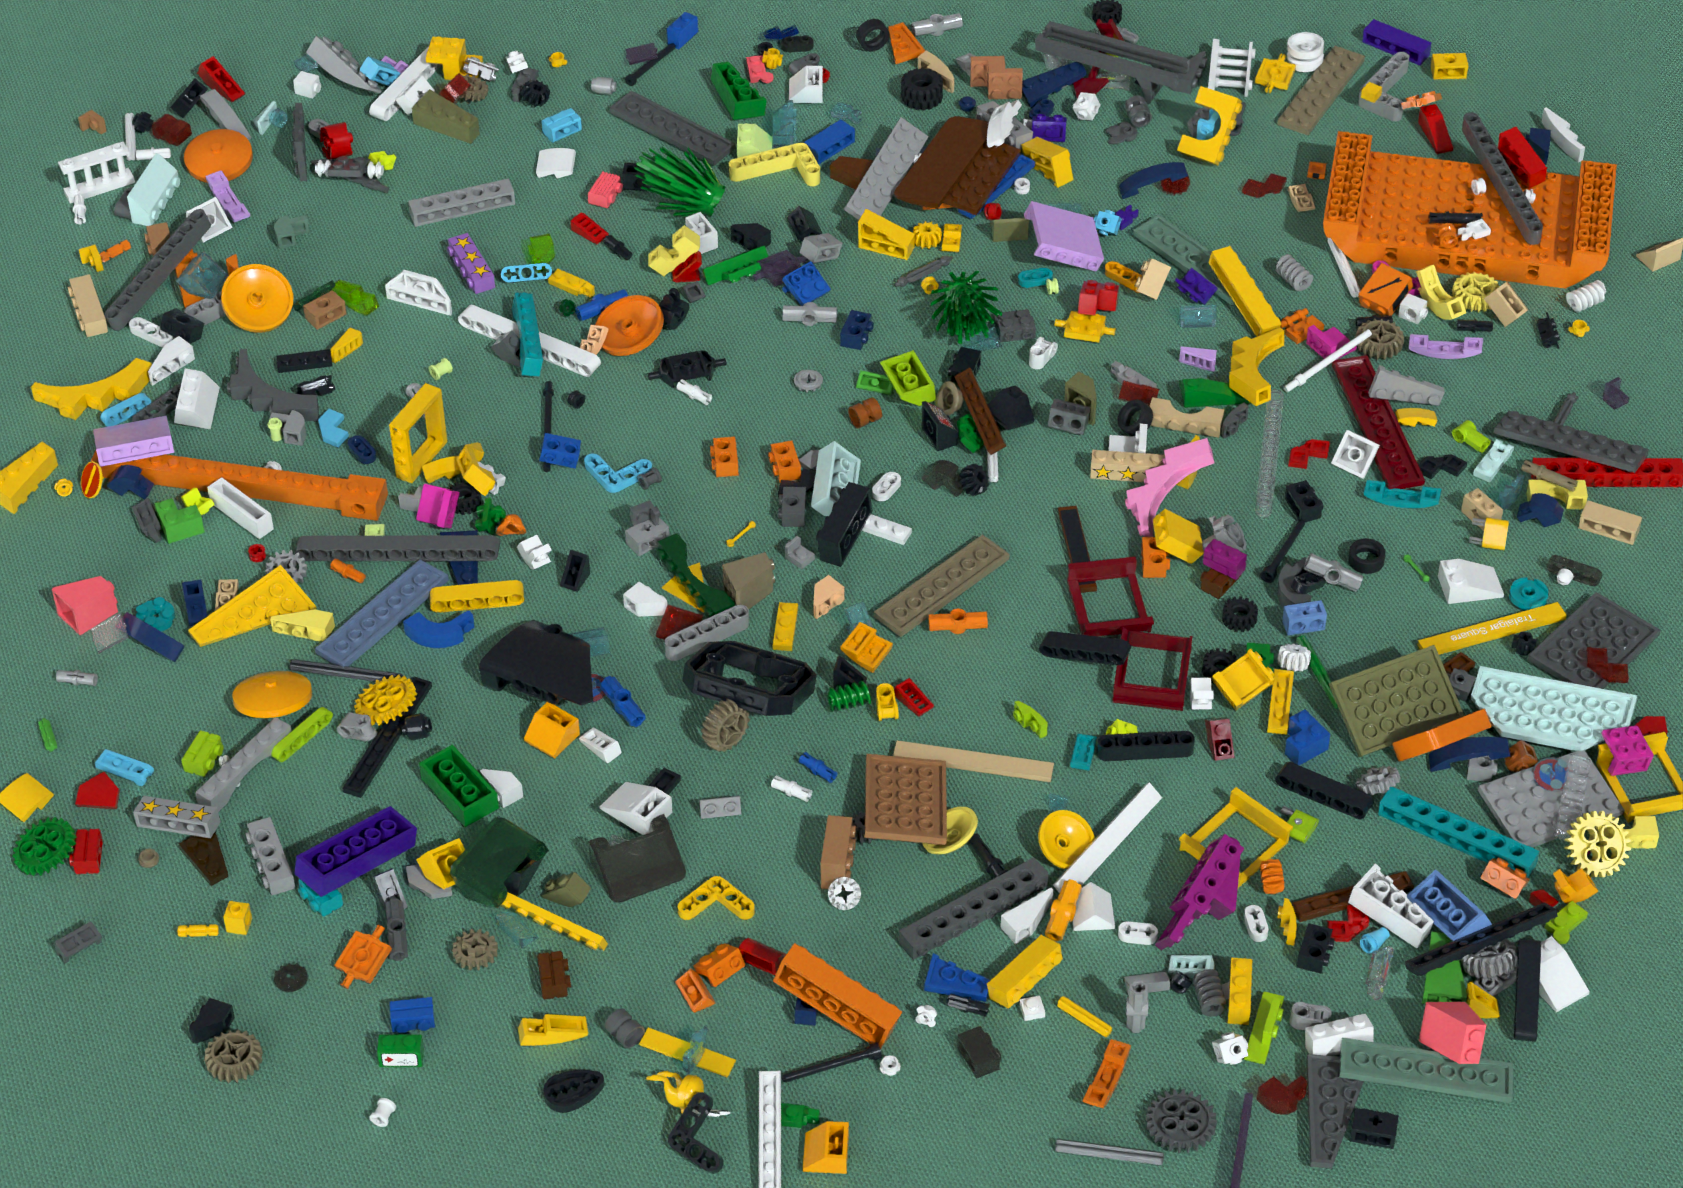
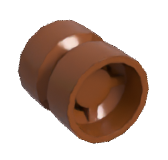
[848,397,882,428]

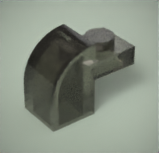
[921,460,964,497]

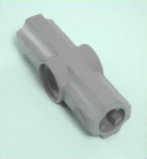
[911,13,963,37]
[783,302,837,326]
[1304,553,1363,592]
[1126,979,1148,1033]

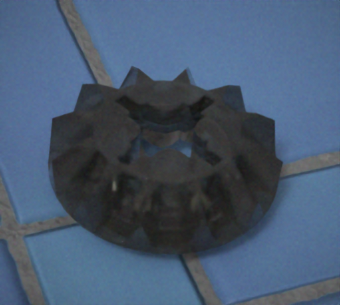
[274,963,308,992]

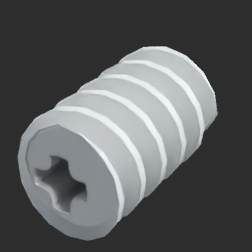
[1566,280,1606,313]

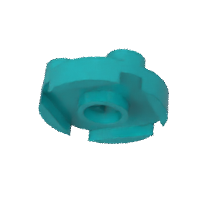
[1509,577,1548,611]
[136,597,175,632]

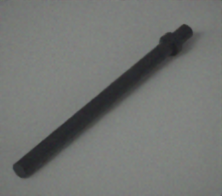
[543,381,554,472]

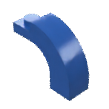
[403,610,474,648]

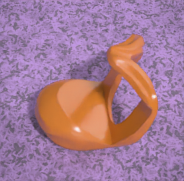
[496,514,526,536]

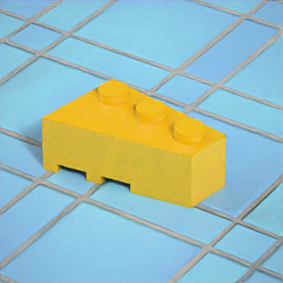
[1021,137,1074,188]
[858,209,915,260]

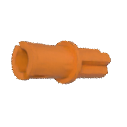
[330,558,366,583]

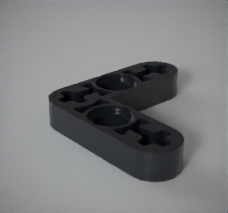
[668,1092,724,1173]

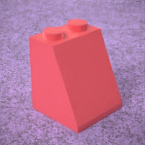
[52,576,118,635]
[1419,1002,1486,1064]

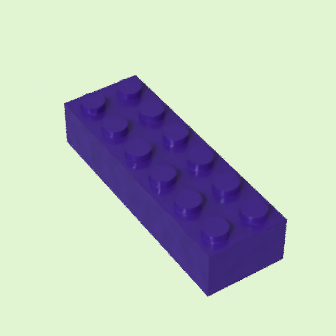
[295,806,417,897]

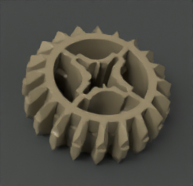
[1355,318,1404,360]
[701,699,750,752]
[204,1029,263,1083]

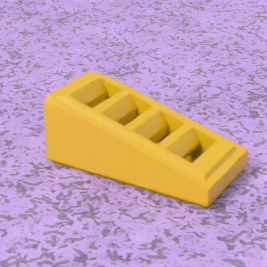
[330,328,363,363]

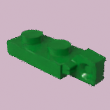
[758,1103,820,1128]

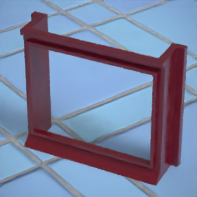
[1067,557,1154,637]
[1112,627,1193,711]

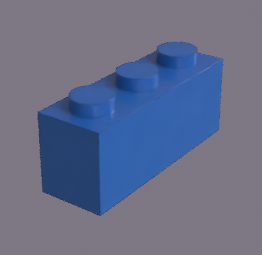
[804,119,855,164]

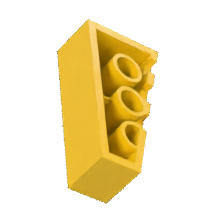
[0,442,58,514]

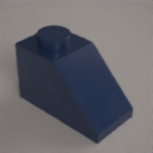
[1525,128,1551,165]

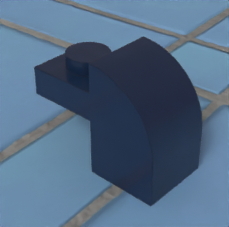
[106,465,154,500]
[1517,493,1564,528]
[182,579,208,627]

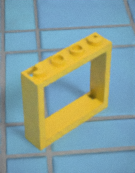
[389,383,447,483]

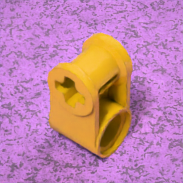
[876,683,899,721]

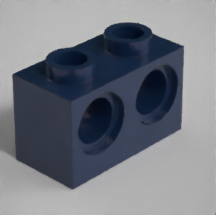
[840,310,874,350]

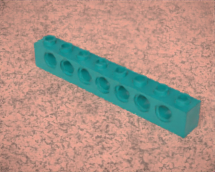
[1378,787,1540,878]

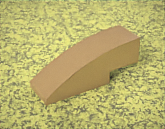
[918,50,954,93]

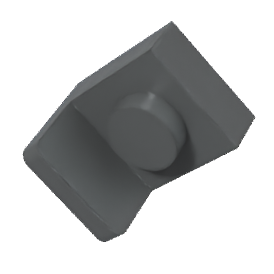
[630,500,660,526]

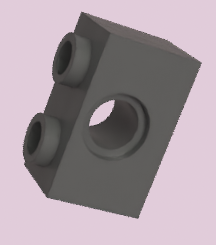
[778,487,806,527]

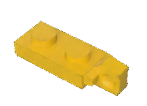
[548,269,595,298]

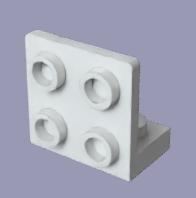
[1109,424,1148,453]

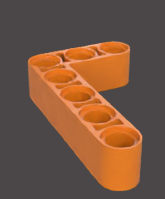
[1392,708,1492,762]

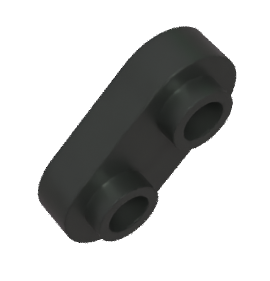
[781,35,814,52]

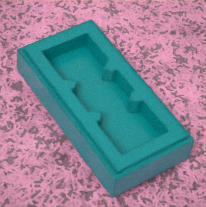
[1070,733,1097,771]

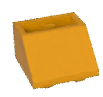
[524,702,580,759]
[803,1121,849,1174]

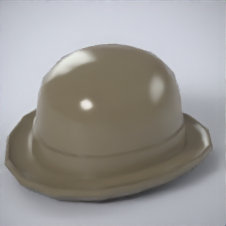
[935,381,964,416]

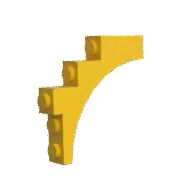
[1229,328,1284,406]
[31,358,152,420]

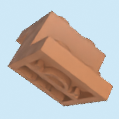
[970,56,1023,99]

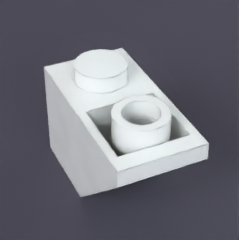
[623,582,668,617]
[480,769,523,808]

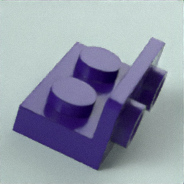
[1032,114,1067,142]
[1174,268,1218,305]

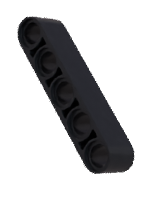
[1039,631,1131,665]
[1097,731,1195,761]
[1275,762,1374,819]
[1514,939,1541,1042]

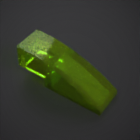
[327,280,379,316]

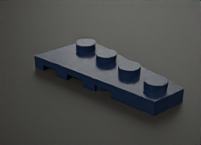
[1022,62,1087,108]
[440,530,478,585]

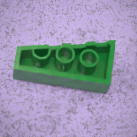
[711,62,767,120]

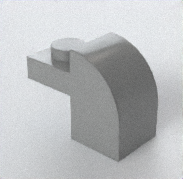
[270,410,307,446]

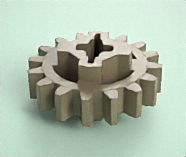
[452,74,488,102]
[452,929,498,971]

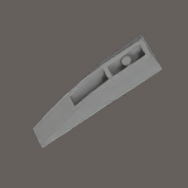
[306,36,382,94]

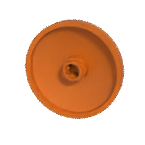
[184,129,253,183]
[595,295,664,356]

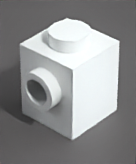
[293,71,321,99]

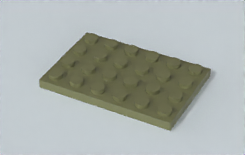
[1329,645,1464,757]

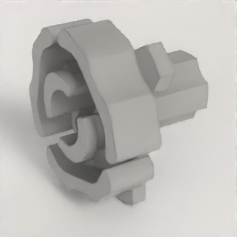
[1202,514,1247,552]

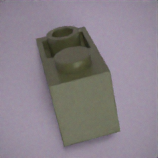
[541,872,591,907]

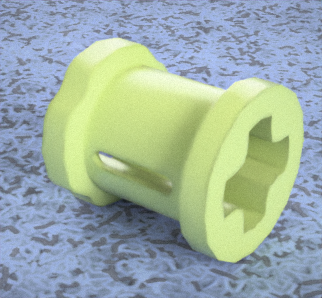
[429,358,453,380]

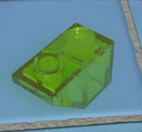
[527,233,555,273]

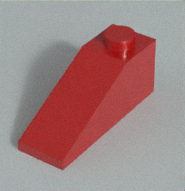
[197,56,245,103]
[1418,104,1453,154]

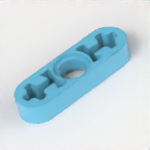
[501,263,552,282]
[100,393,151,427]

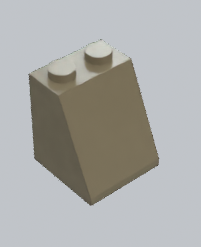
[722,552,775,609]

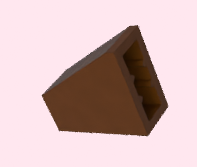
[829,156,873,190]

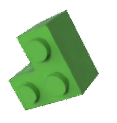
[154,498,205,544]

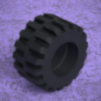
[901,68,943,110]

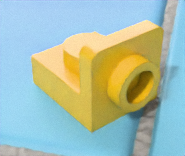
[79,245,104,272]

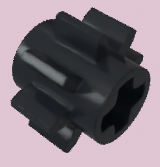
[132,112,153,133]
[1512,632,1537,656]

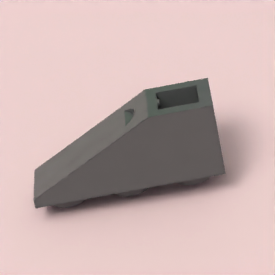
[1171,51,1207,94]

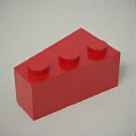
[1498,126,1547,188]

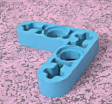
[584,454,652,493]

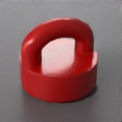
[984,203,1002,220]

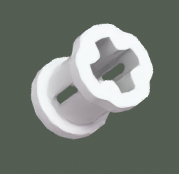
[370,1098,396,1127]

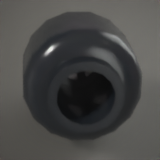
[401,713,432,741]

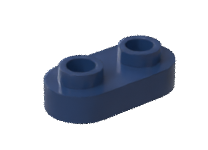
[1029,99,1054,119]
[348,436,376,464]

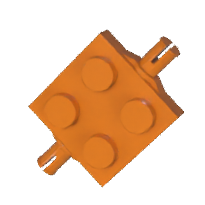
[1401,91,1442,109]
[334,924,392,989]

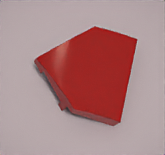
[76,772,120,809]

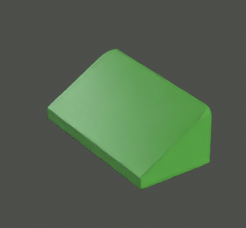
[856,370,894,395]

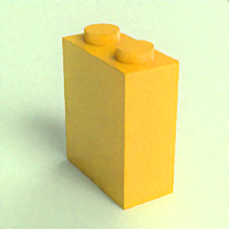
[1153,509,1204,564]

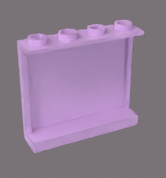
[1024,201,1104,271]
[93,416,174,467]

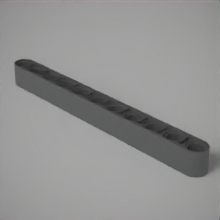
[1462,112,1543,245]
[295,535,500,561]

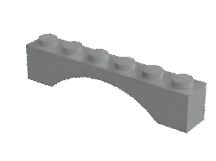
[195,717,292,812]

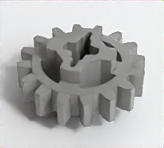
[265,550,307,583]
[1356,766,1401,795]

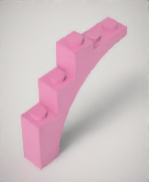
[1125,438,1214,537]

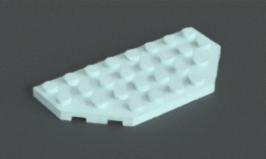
[1471,666,1637,751]

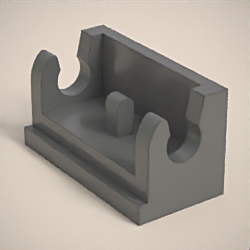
[55,921,102,963]

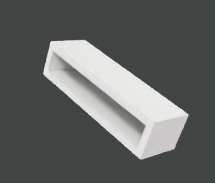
[207,477,274,539]

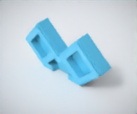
[318,409,349,448]

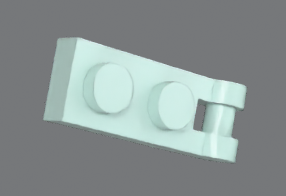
[1473,439,1514,483]

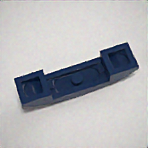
[1119,162,1188,199]
[117,612,185,662]
[1429,737,1510,772]

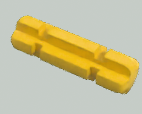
[177,924,219,937]

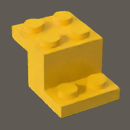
[426,36,483,80]

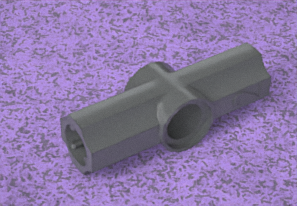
[385,899,408,961]

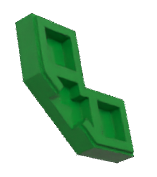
[957,413,985,454]

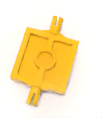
[1255,53,1296,93]
[1054,311,1116,343]

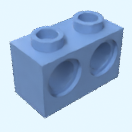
[1282,600,1327,636]

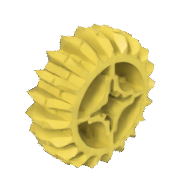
[1452,272,1500,313]

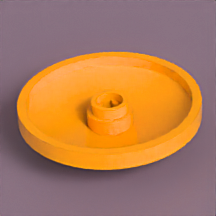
[221,264,293,333]
[232,671,312,718]

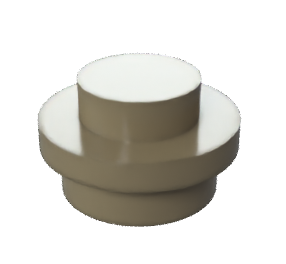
[138,848,159,868]

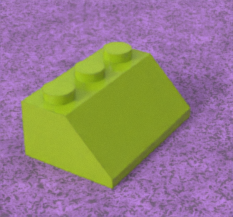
[880,350,936,406]

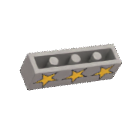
[133,796,221,838]

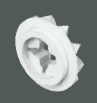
[828,877,861,910]

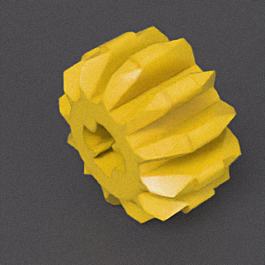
[913,221,942,249]

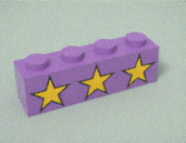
[447,233,495,294]

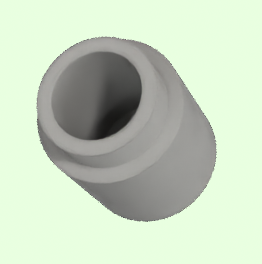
[591,77,617,95]

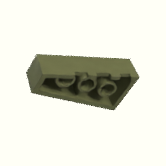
[412,89,480,144]

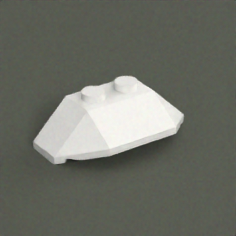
[385,270,452,316]

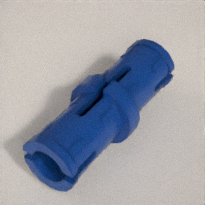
[799,752,837,783]

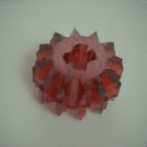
[1160,172,1190,196]

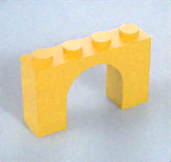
[1177,86,1242,166]

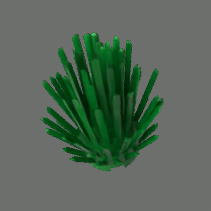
[634,146,726,217]
[930,271,1002,344]

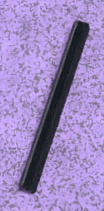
[289,659,403,682]

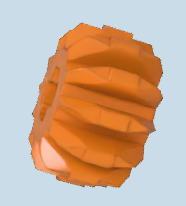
[1260,859,1284,894]

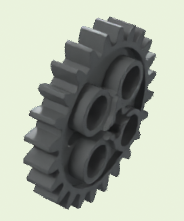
[1146,1089,1217,1153]

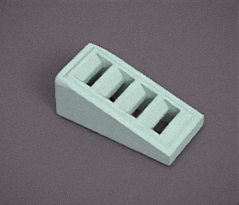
[1168,955,1215,979]

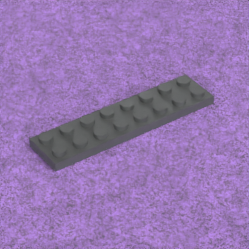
[610,90,736,166]
[1494,411,1649,473]

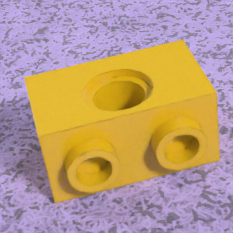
[1431,53,1468,80]

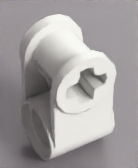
[1029,337,1058,369]

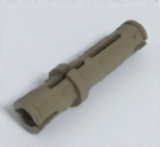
[1521,460,1578,492]

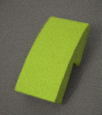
[1013,701,1048,738]

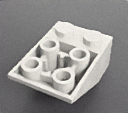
[600,782,672,837]

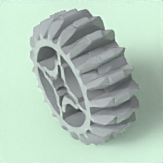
[1461,939,1518,979]

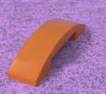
[1083,1039,1131,1108]

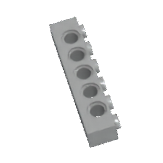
[408,178,515,227]

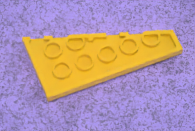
[188,565,317,647]

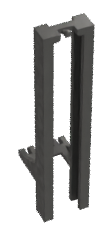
[1035,21,1189,104]

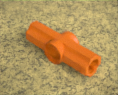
[928,608,988,634]

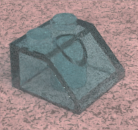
[176,251,229,299]

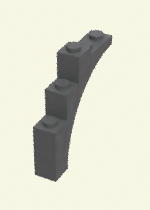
[227,349,319,422]

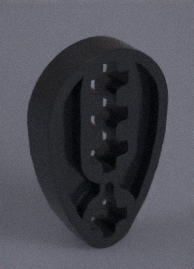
[543,1070,604,1113]

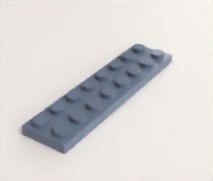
[315,560,449,668]

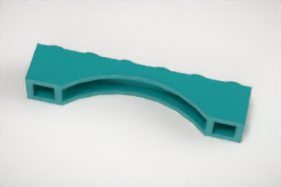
[512,292,543,377]

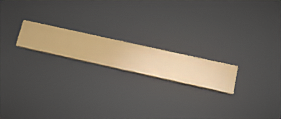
[893,740,1054,782]

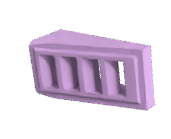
[1179,346,1217,372]

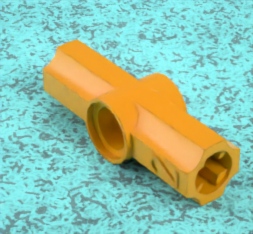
[1045,879,1082,942]

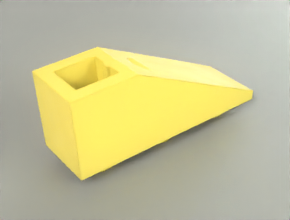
[270,609,335,642]

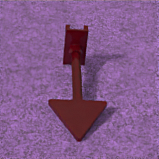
[1073,19,1124,98]

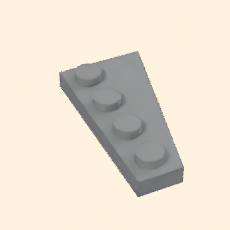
[1368,365,1445,406]

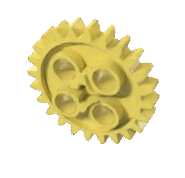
[1565,811,1631,878]

